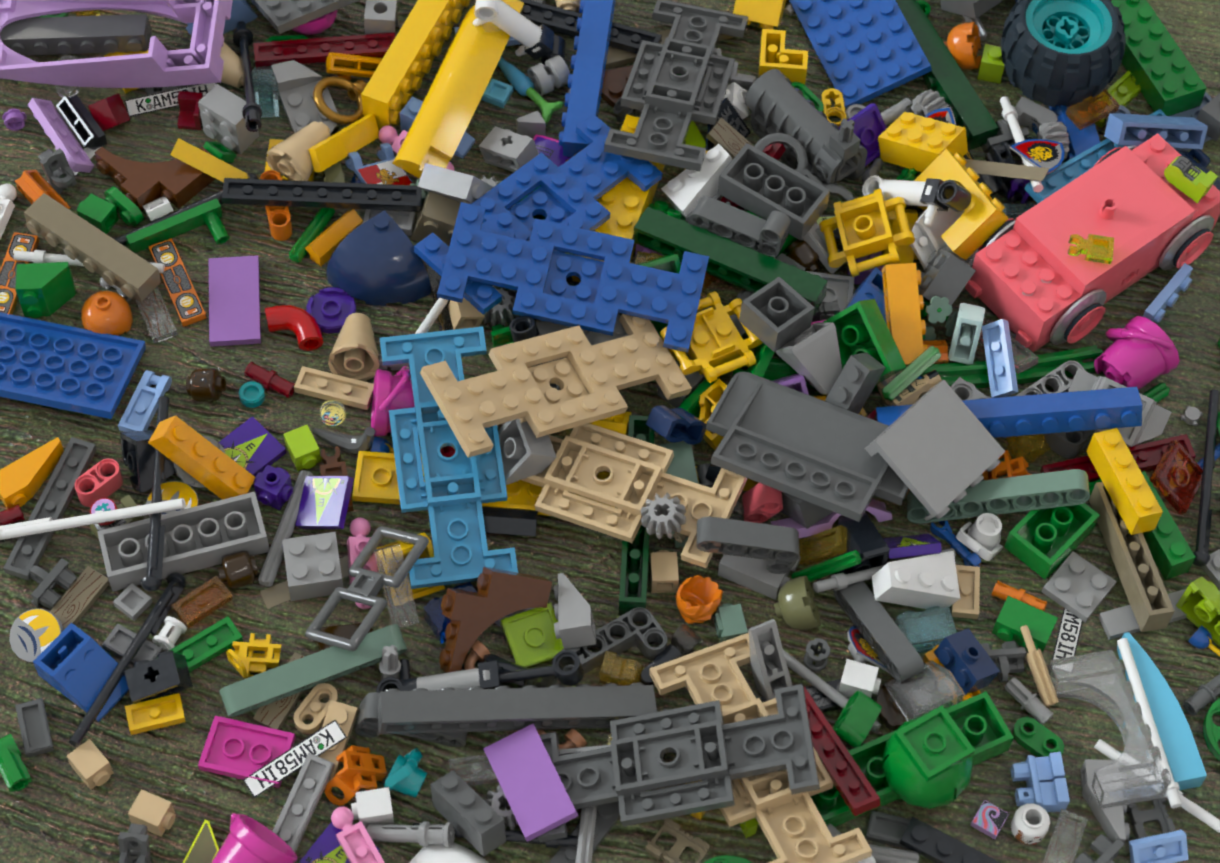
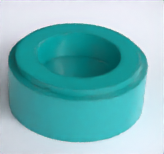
[239,381,265,408]

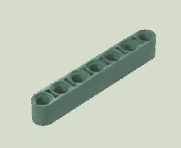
[907,469,1090,524]
[219,624,408,717]

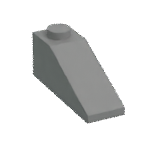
[749,619,792,701]

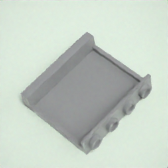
[864,380,1005,521]

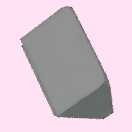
[516,111,546,137]

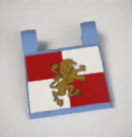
[345,143,414,185]

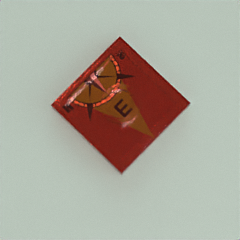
[1150,440,1202,514]

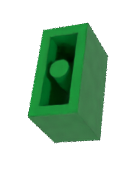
[992,596,1058,653]

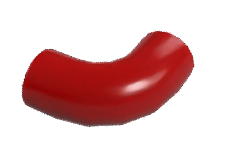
[264,305,324,351]

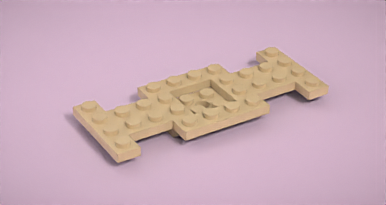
[420,314,692,458]
[497,422,747,568]
[649,633,872,863]

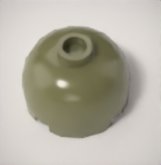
[774,576,821,631]

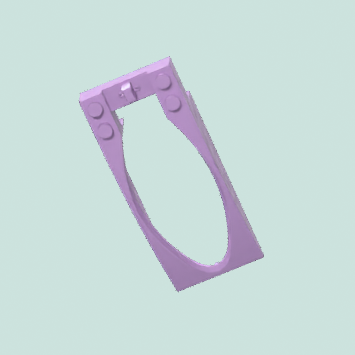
[0,0,233,88]

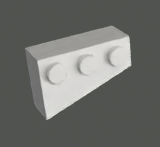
[661,144,733,220]
[872,551,960,612]

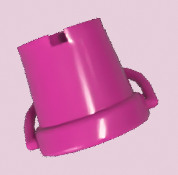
[1094,316,1180,390]
[371,366,414,436]
[211,813,297,863]

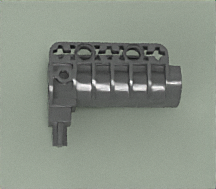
[745,69,867,197]

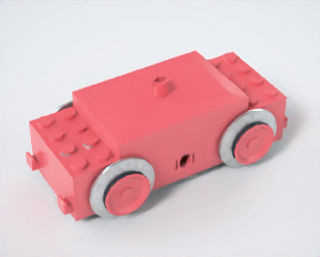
[965,133,1220,353]

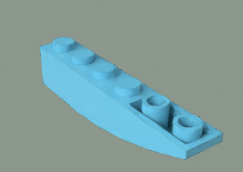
[1117,632,1207,790]

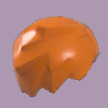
[676,574,723,624]

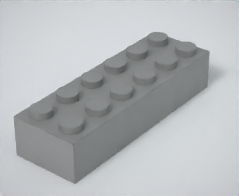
[97,492,269,592]

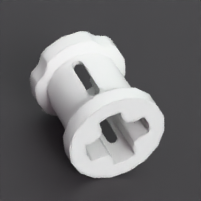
[152,616,187,651]

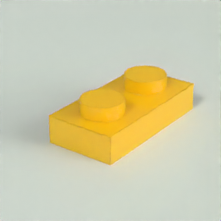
[125,693,186,735]

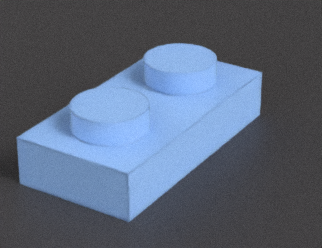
[1129,830,1188,863]

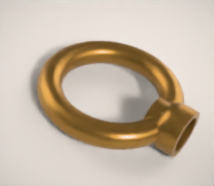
[313,77,367,125]

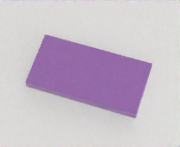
[208,255,261,347]
[483,724,578,842]

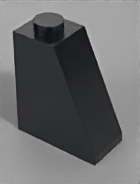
[120,430,176,492]
[833,512,890,575]

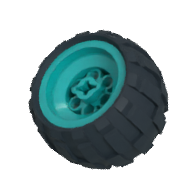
[1000,0,1126,107]

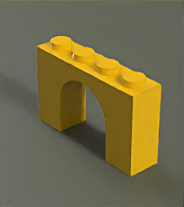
[914,149,1009,261]

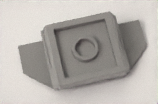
[271,60,341,135]
[1068,368,1172,447]

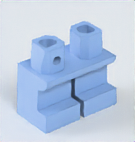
[1010,752,1070,812]

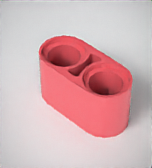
[75,458,123,507]
[742,483,783,523]

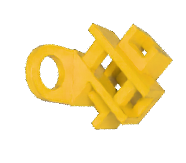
[226,633,281,679]

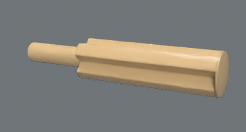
[1020,625,1059,707]

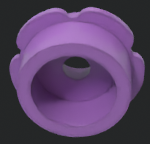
[2,108,27,131]

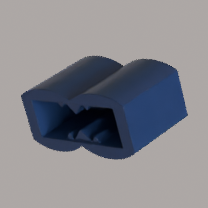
[646,405,707,445]

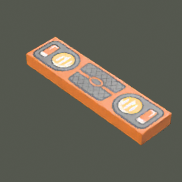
[0,232,39,315]
[148,238,207,327]

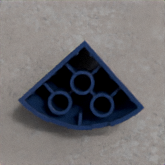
[326,210,431,306]

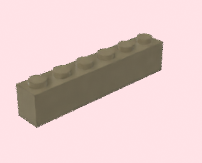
[24,193,161,302]
[1089,482,1175,632]

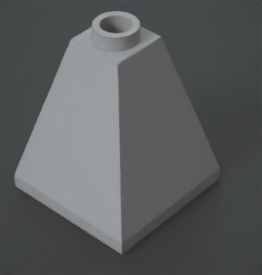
[775,322,842,396]

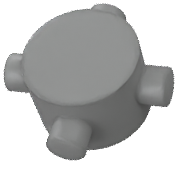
[1181,406,1203,426]

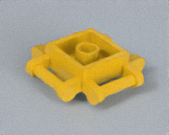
[819,188,915,277]
[660,291,763,383]

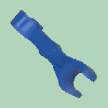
[930,520,981,567]

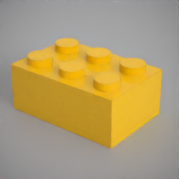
[878,112,968,172]

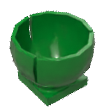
[882,705,976,809]

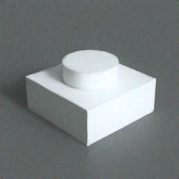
[143,197,173,221]

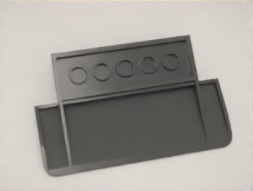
[706,372,909,522]

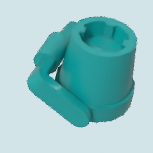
[384,748,428,798]

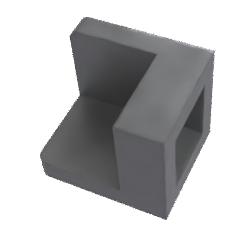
[730,62,756,92]

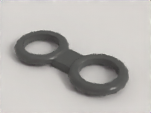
[754,133,856,240]

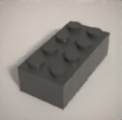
[718,143,830,241]

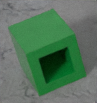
[76,193,119,234]

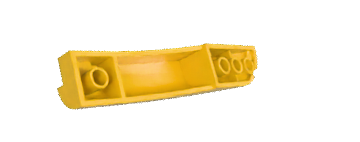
[392,0,524,178]

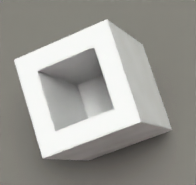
[838,659,881,698]
[351,787,394,828]

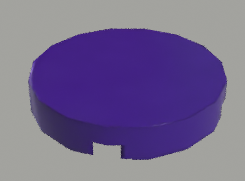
[306,287,357,334]

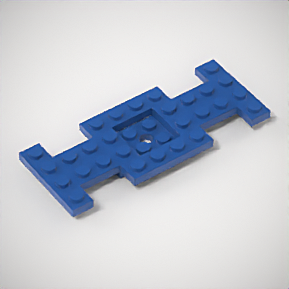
[414,114,663,315]
[437,202,709,353]

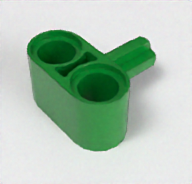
[833,690,882,748]

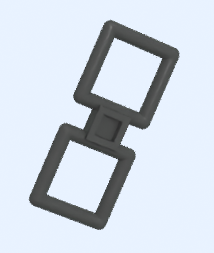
[305,526,429,651]

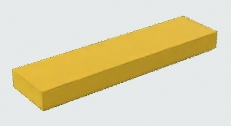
[308,114,379,172]

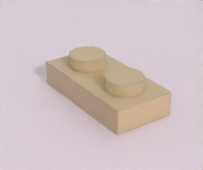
[951,565,980,619]

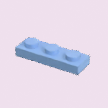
[1143,263,1193,324]
[982,319,1018,398]

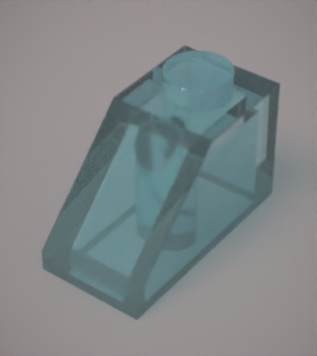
[252,66,280,118]

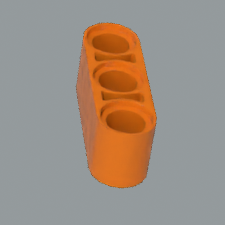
[260,170,293,241]

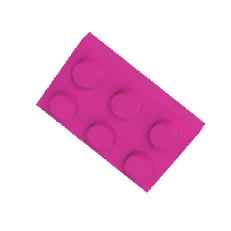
[198,715,296,788]

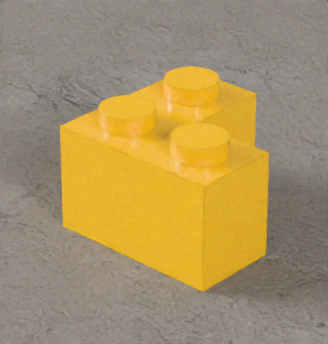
[758,29,808,85]

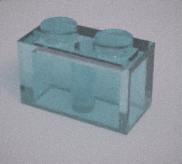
[895,606,957,653]

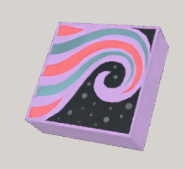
[970,800,1009,839]

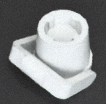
[956,513,1003,561]

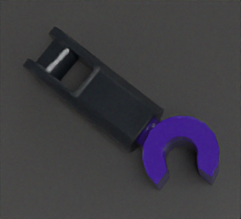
[990,141,1031,206]

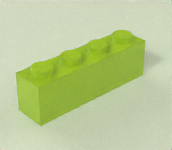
[1176,577,1220,647]

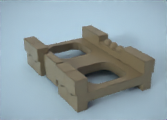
[645,818,711,863]

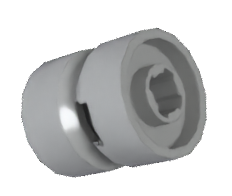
[527,55,570,96]

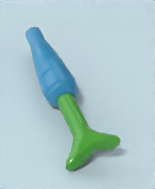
[497,56,564,125]

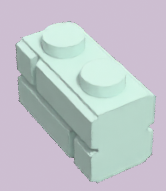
[948,303,985,365]

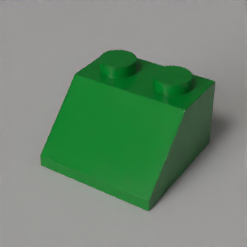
[15,262,76,318]

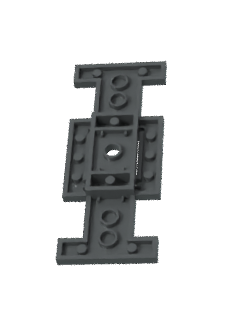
[604,0,748,171]
[537,684,820,842]

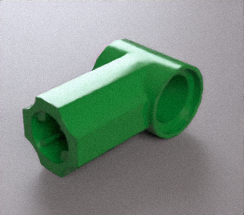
[0,733,32,792]

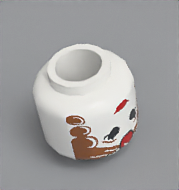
[1011,803,1050,845]

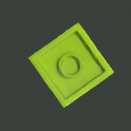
[500,603,564,668]

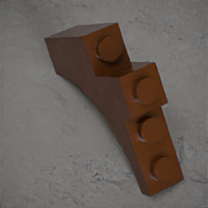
[95,147,215,212]
[439,567,552,673]

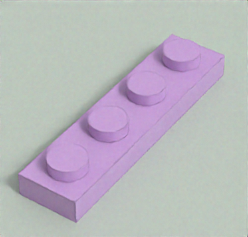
[28,98,94,173]

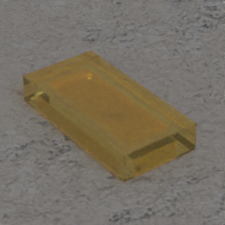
[799,525,847,566]

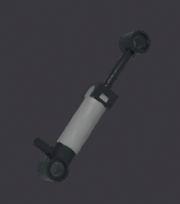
[376,650,584,693]

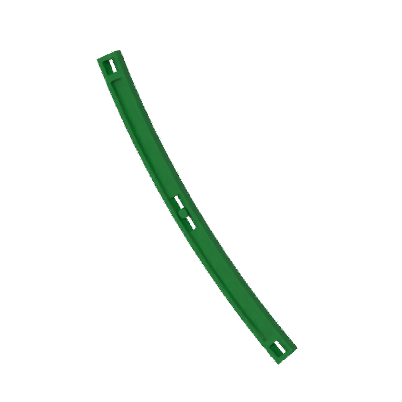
[732,345,1103,392]

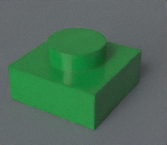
[203,141,236,163]

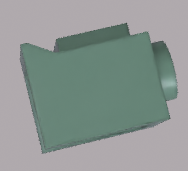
[714,603,748,643]

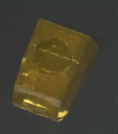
[599,651,644,686]

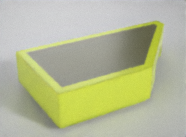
[183,820,219,863]

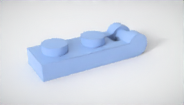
[118,370,172,432]

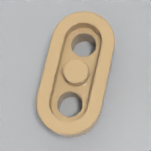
[294,683,338,734]

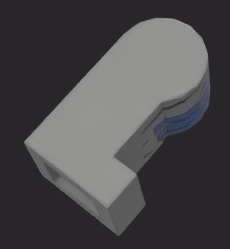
[1008,96,1058,135]

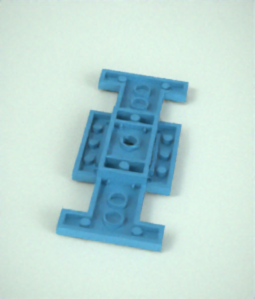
[380,326,518,589]

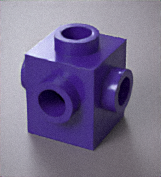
[253,464,293,511]

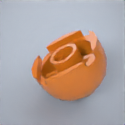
[944,22,981,70]
[81,290,133,336]

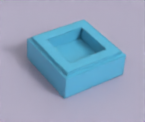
[482,78,513,108]

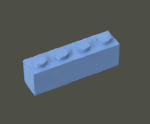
[1104,113,1208,149]

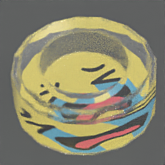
[320,400,346,426]

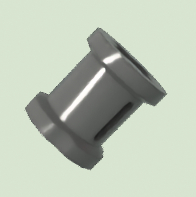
[804,638,830,672]

